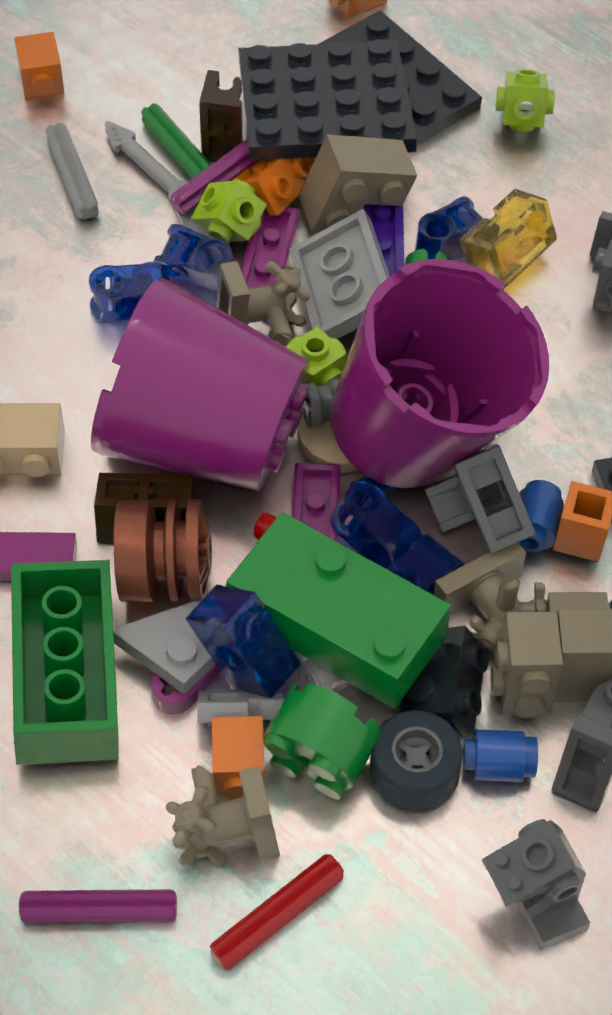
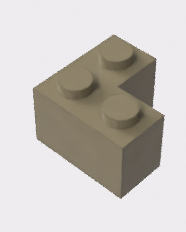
[299,135,418,233]
[547,592,612,702]

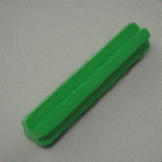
[141,103,212,179]

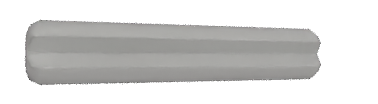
[45,122,99,220]

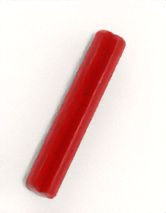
[210,854,344,970]

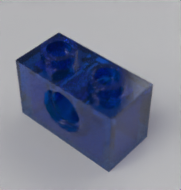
[185,584,301,699]

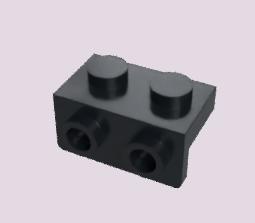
[399,625,488,735]

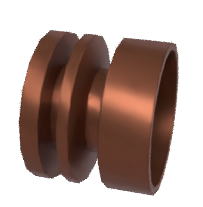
[114,499,212,602]

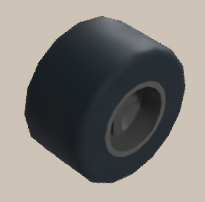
[369,710,463,812]

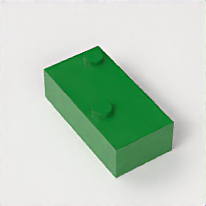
[226,512,451,709]
[11,560,119,765]

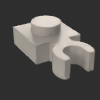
[197,690,284,728]

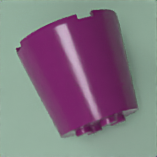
[330,259,549,488]
[91,278,310,492]

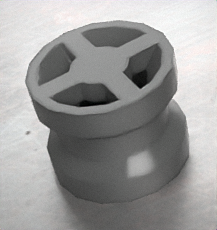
[302,378,340,428]

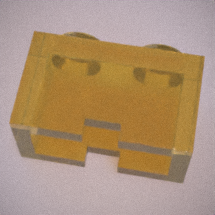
[460,188,557,290]

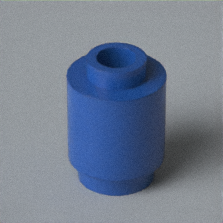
[519,480,564,552]
[462,729,538,782]

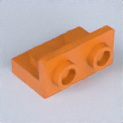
[234,157,314,216]

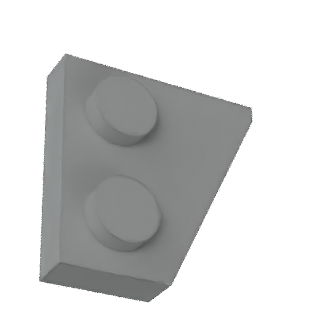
[113,595,250,695]

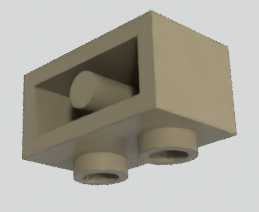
[490,611,563,718]

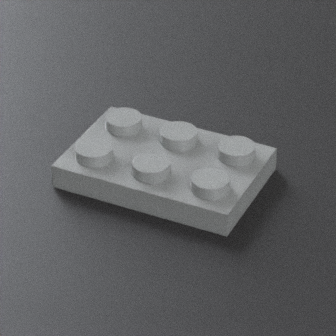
[289,209,390,339]

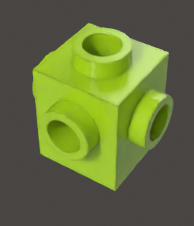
[495,69,555,132]
[191,179,267,244]
[286,326,347,386]

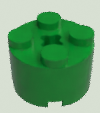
[262,683,382,800]

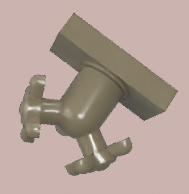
[216,261,310,346]
[433,542,548,652]
[166,765,280,866]

